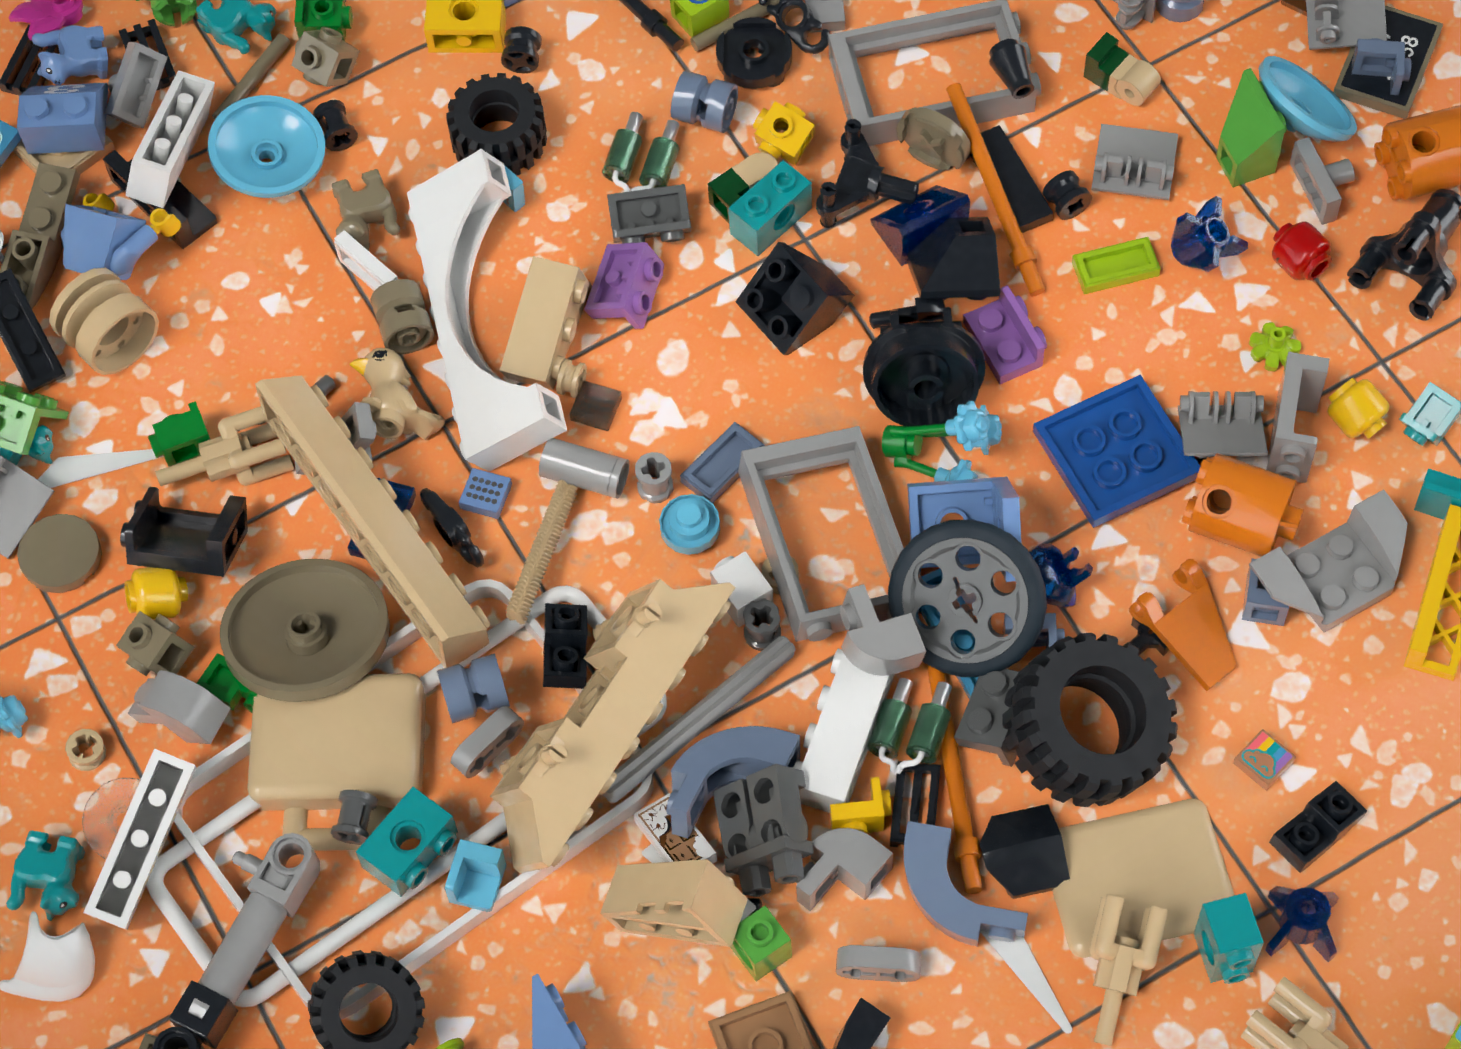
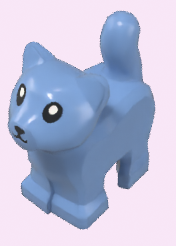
[32,25,108,85]

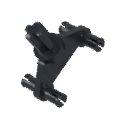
[816,119,919,228]

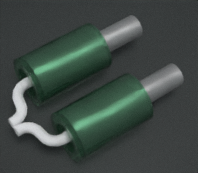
[602,112,680,192]
[867,678,952,774]

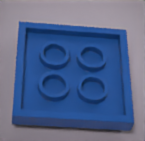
[1033,374,1200,528]

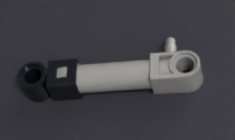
[152,833,320,1049]

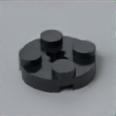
[716,17,792,89]

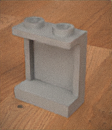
[1266,352,1330,483]

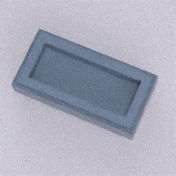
[680,422,765,503]

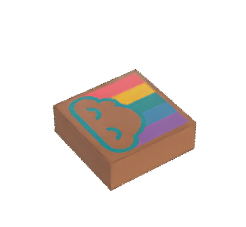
[1233,729,1296,791]

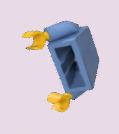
[61,193,181,280]

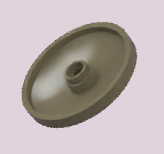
[220,559,390,702]

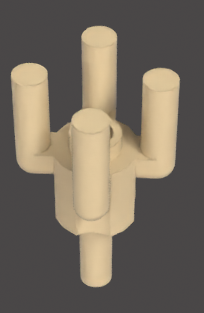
[155,406,295,486]
[1089,895,1168,1046]
[1240,976,1349,1049]

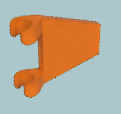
[1129,559,1237,691]

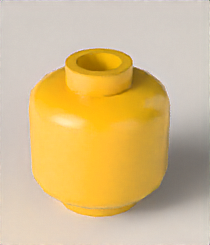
[1327,377,1389,439]
[124,567,188,620]

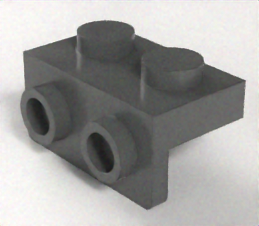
[607,184,691,244]
[954,669,1019,767]

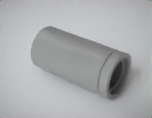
[539,438,630,499]

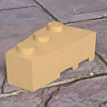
[499,256,592,390]
[600,859,748,947]

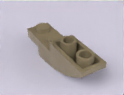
[0,163,80,309]

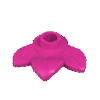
[8,0,83,40]

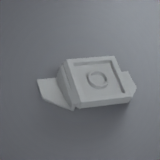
[1249,489,1408,633]

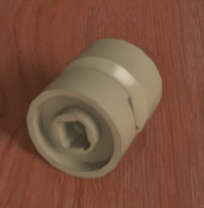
[370,279,434,355]

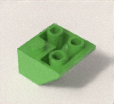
[1216,68,1287,187]

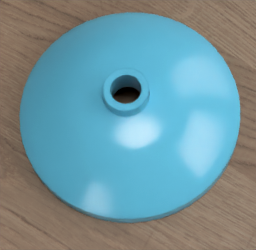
[1258,56,1357,142]
[208,95,325,198]

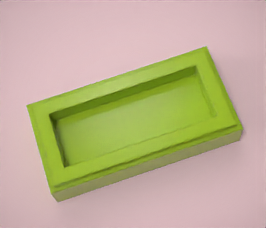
[1072,237,1161,295]

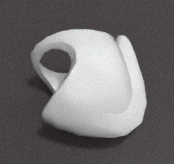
[0,911,95,1002]

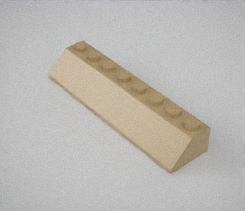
[255,375,490,668]

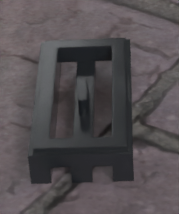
[119,19,176,91]
[0,24,60,96]
[890,761,941,847]

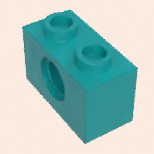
[728,160,812,256]
[356,787,458,897]
[1194,893,1264,984]

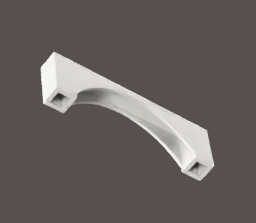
[407,149,567,472]

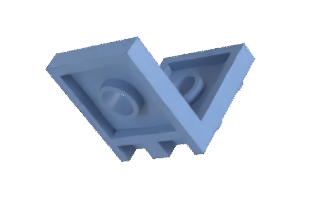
[907,476,1022,582]

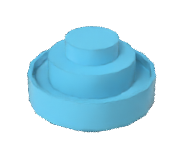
[659,494,720,555]

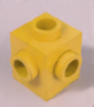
[753,101,816,166]

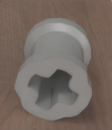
[635,452,674,504]

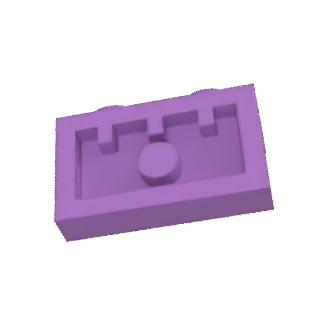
[584,242,664,329]
[963,285,1047,384]

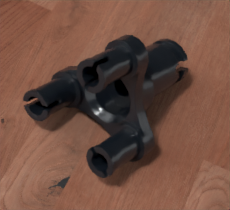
[1347,189,1461,321]

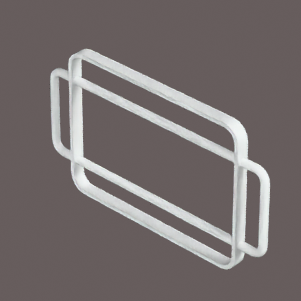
[146,579,667,1019]

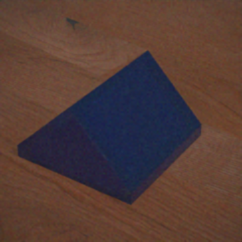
[870,185,970,266]

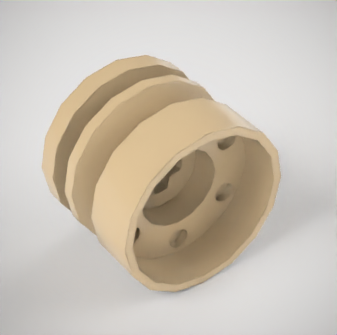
[49,268,159,375]

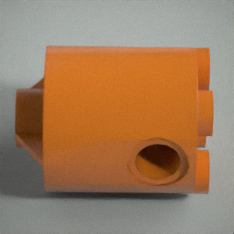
[1374,104,1461,200]
[1181,453,1304,557]

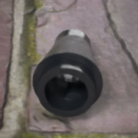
[989,39,1034,99]

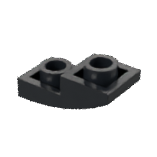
[543,603,588,689]
[1269,781,1367,873]

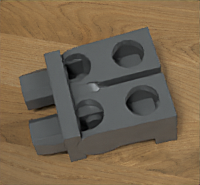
[713,764,814,897]

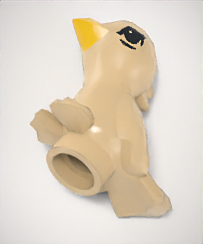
[349,348,445,440]

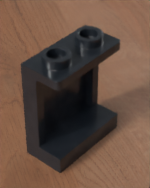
[120,487,248,577]

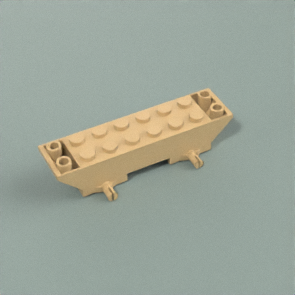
[490,579,736,873]

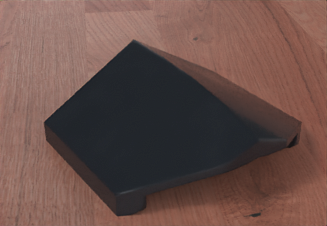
[979,804,1070,899]

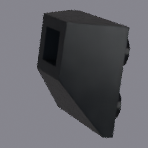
[907,217,1000,301]
[735,242,855,355]

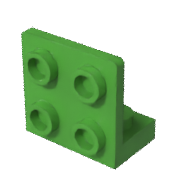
[0,380,69,455]

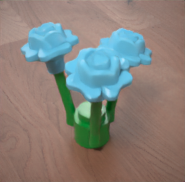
[882,401,1002,482]

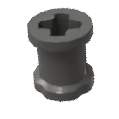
[743,599,781,651]
[331,790,378,845]

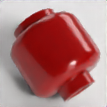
[1272,221,1332,281]

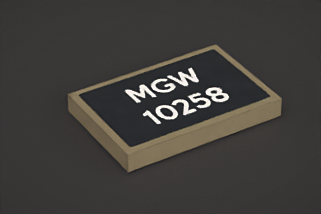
[1333,5,1443,119]

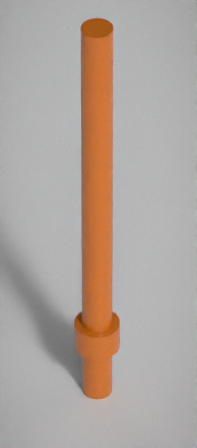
[946,83,1045,297]
[926,664,982,894]

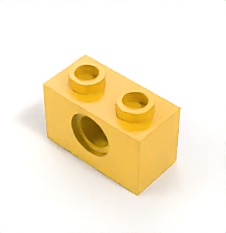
[424,0,506,53]

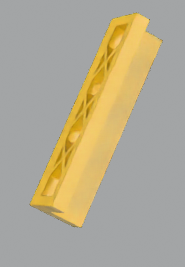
[1403,504,1461,681]

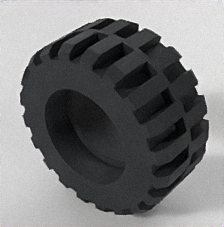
[1002,633,1178,807]

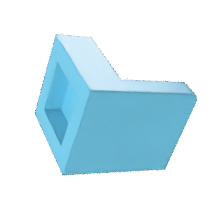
[445,839,507,912]

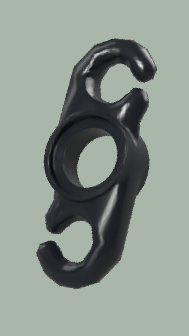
[759,0,830,54]
[420,488,484,568]

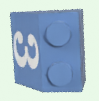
[17,83,108,154]

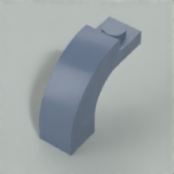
[666,726,800,839]
[904,821,1028,947]

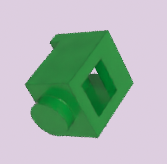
[294,0,353,41]
[148,401,210,467]

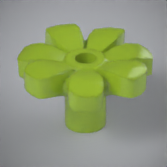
[1249,322,1301,372]

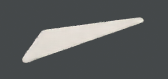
[38,449,164,488]
[980,930,1072,1034]

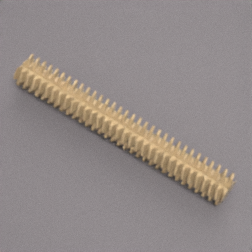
[505,480,578,624]

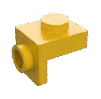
[830,776,892,834]

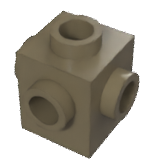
[291,27,360,87]
[116,611,195,676]

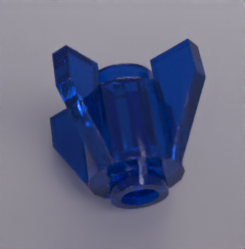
[1171,196,1248,272]
[1265,886,1339,962]

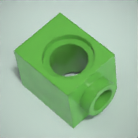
[731,906,792,982]

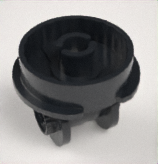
[863,307,986,426]

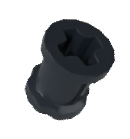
[313,100,358,151]

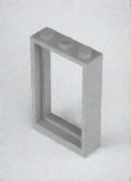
[828,0,1041,146]
[738,426,904,642]

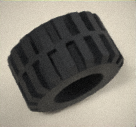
[446,73,547,176]
[308,950,425,1049]

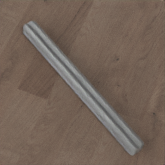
[603,636,796,803]

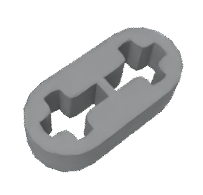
[451,706,524,778]
[836,945,921,982]

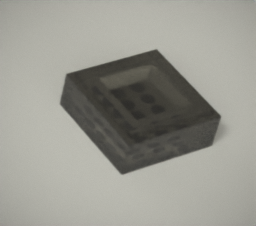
[569,381,622,431]

